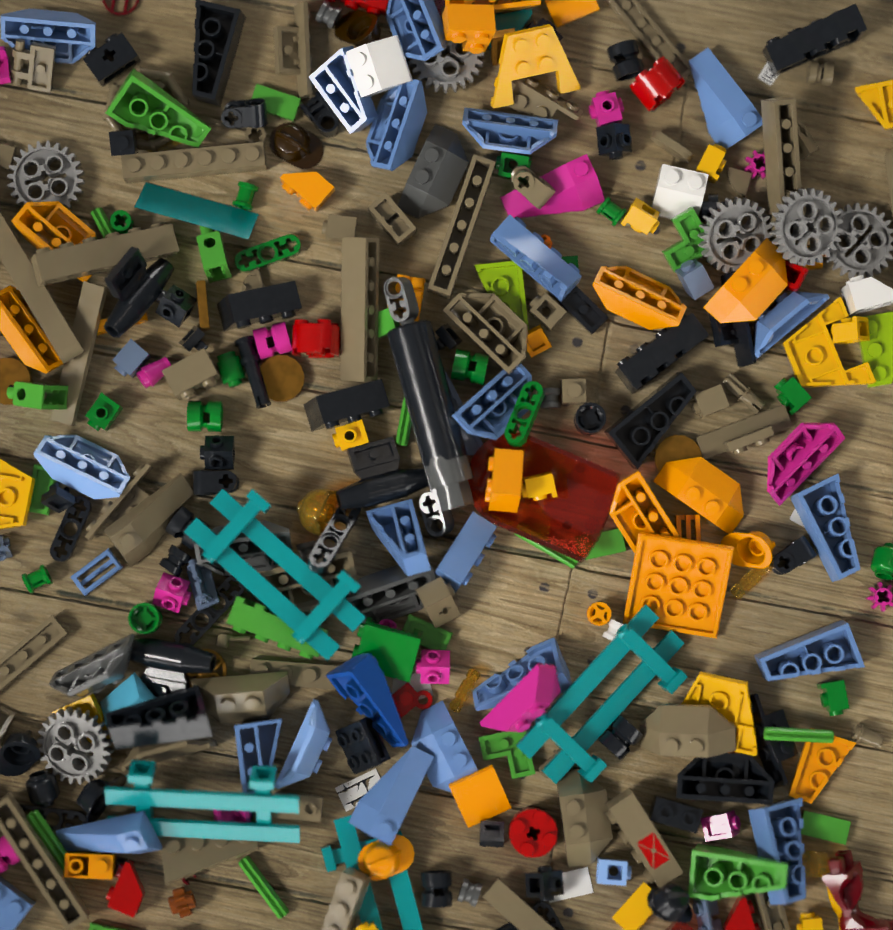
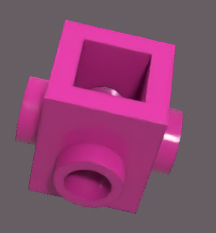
[588,90,624,127]
[152,572,192,614]
[416,650,450,684]

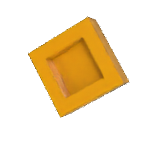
[527,325,552,358]

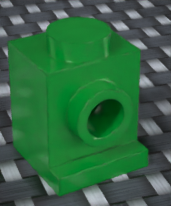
[495,151,532,180]
[774,377,812,415]
[85,392,123,431]
[817,680,849,716]

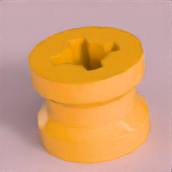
[587,602,611,626]

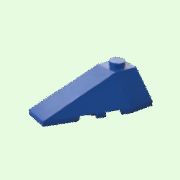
[326,653,409,747]

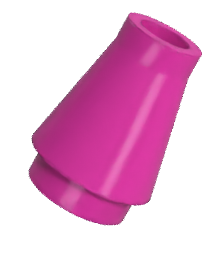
[136,357,171,389]

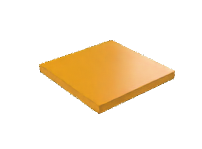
[623,532,734,639]

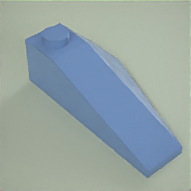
[688,48,762,149]
[472,637,572,711]
[348,746,434,846]
[56,811,163,854]

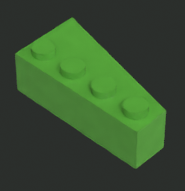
[226,596,329,660]

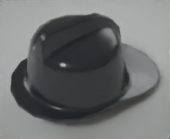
[0,730,41,776]
[76,775,126,823]
[647,883,693,923]

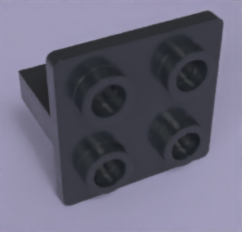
[335,717,391,774]

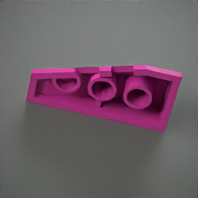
[500,154,605,218]

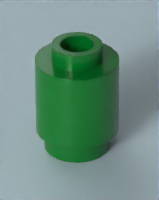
[216,351,246,388]

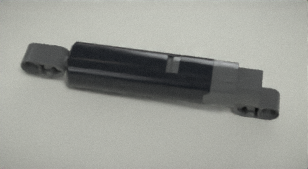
[383,277,474,536]

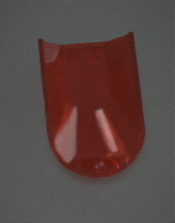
[468,433,621,562]

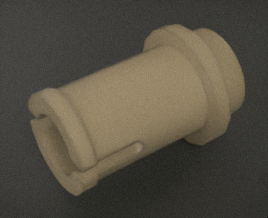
[851,724,884,749]

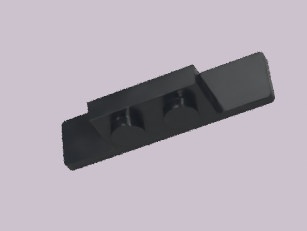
[706,271,756,368]
[750,693,798,788]

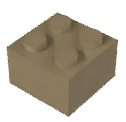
[162,348,221,401]

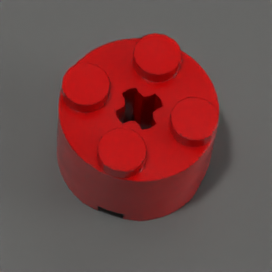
[630,56,686,112]
[292,319,340,358]
[508,807,558,858]

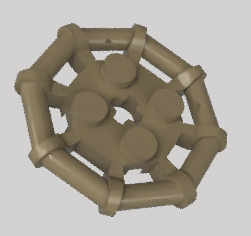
[102,66,190,152]

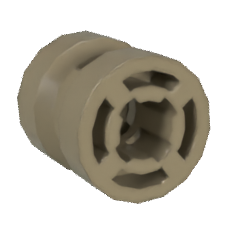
[806,60,834,86]

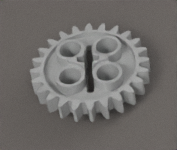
[409,41,484,94]
[7,140,85,209]
[769,188,843,266]
[697,196,773,273]
[826,203,893,279]
[36,707,114,784]

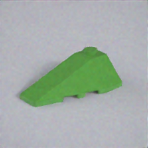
[105,68,211,148]
[688,843,788,901]

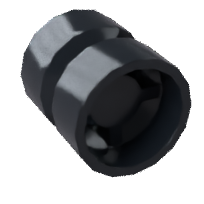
[607,40,645,82]
[573,402,606,436]
[165,506,210,550]
[599,715,643,761]
[421,870,452,908]

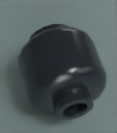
[25,770,60,808]

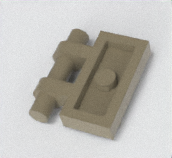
[11,38,56,93]

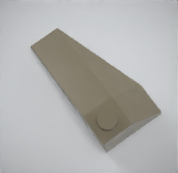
[104,473,194,567]

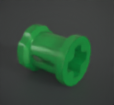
[232,181,259,211]
[596,196,627,227]
[110,210,134,234]
[22,564,53,594]

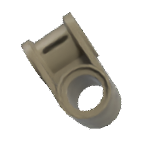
[511,165,556,209]

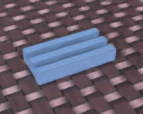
[70,548,123,596]

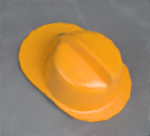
[721,531,776,569]
[358,835,414,881]

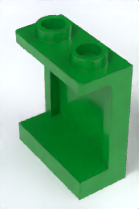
[352,617,423,682]

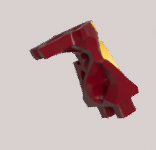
[822,850,893,930]

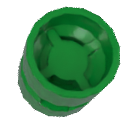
[451,349,489,385]
[187,401,223,432]
[128,603,163,634]

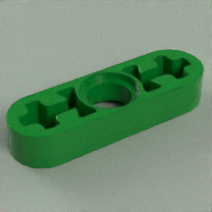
[235,234,301,273]
[504,381,544,447]

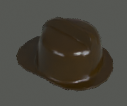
[334,10,381,47]
[269,123,323,169]

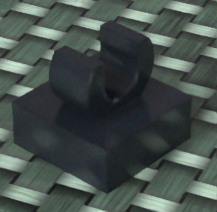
[700,194,725,222]
[435,323,463,351]
[179,325,208,352]
[41,481,75,513]
[479,821,504,848]

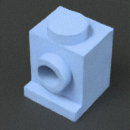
[596,857,632,886]

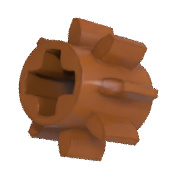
[168,887,197,918]

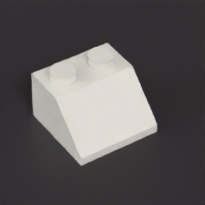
[346,35,413,97]
[651,164,709,219]
[840,275,893,316]

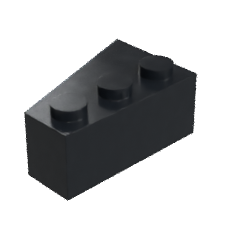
[217,281,302,331]
[304,379,390,432]

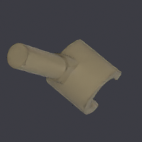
[215,633,250,648]

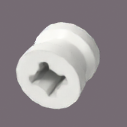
[602,619,623,641]

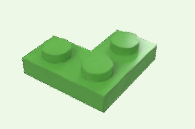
[662,207,705,273]
[478,731,535,779]

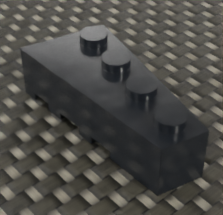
[615,313,709,394]
[105,685,213,750]

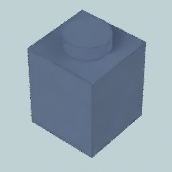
[675,259,715,300]
[112,339,151,378]

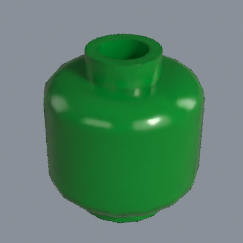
[870,543,893,580]

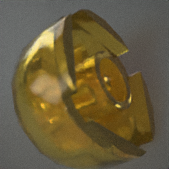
[297,488,338,536]

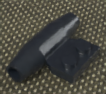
[104,247,174,338]
[336,437,429,510]
[130,638,216,698]

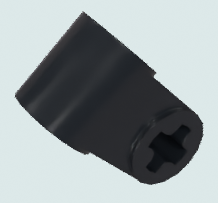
[299,91,340,138]
[221,98,268,129]
[193,470,240,496]
[770,535,817,575]

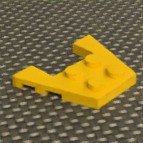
[491,24,580,109]
[782,297,876,388]
[0,459,35,530]
[681,671,758,756]

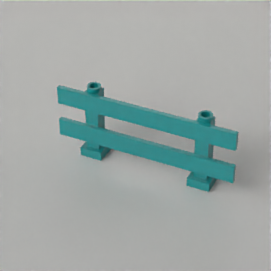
[184,489,366,661]
[515,605,688,784]
[104,760,300,843]
[321,815,423,930]

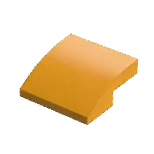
[545,0,600,28]
[448,765,511,828]

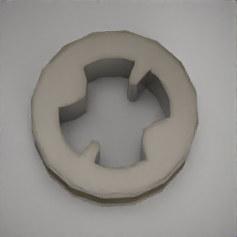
[245,127,267,143]

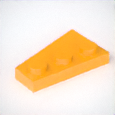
[787,727,856,804]

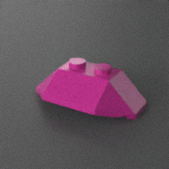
[767,423,846,506]
[479,664,561,733]

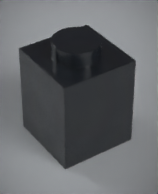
[109,129,138,156]

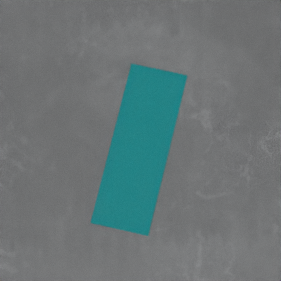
[134,182,259,239]

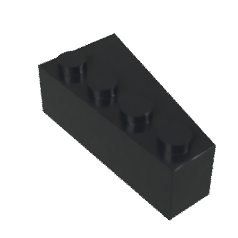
[192,0,246,107]
[763,3,867,76]
[604,372,697,470]

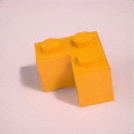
[442,4,496,54]
[485,448,524,513]

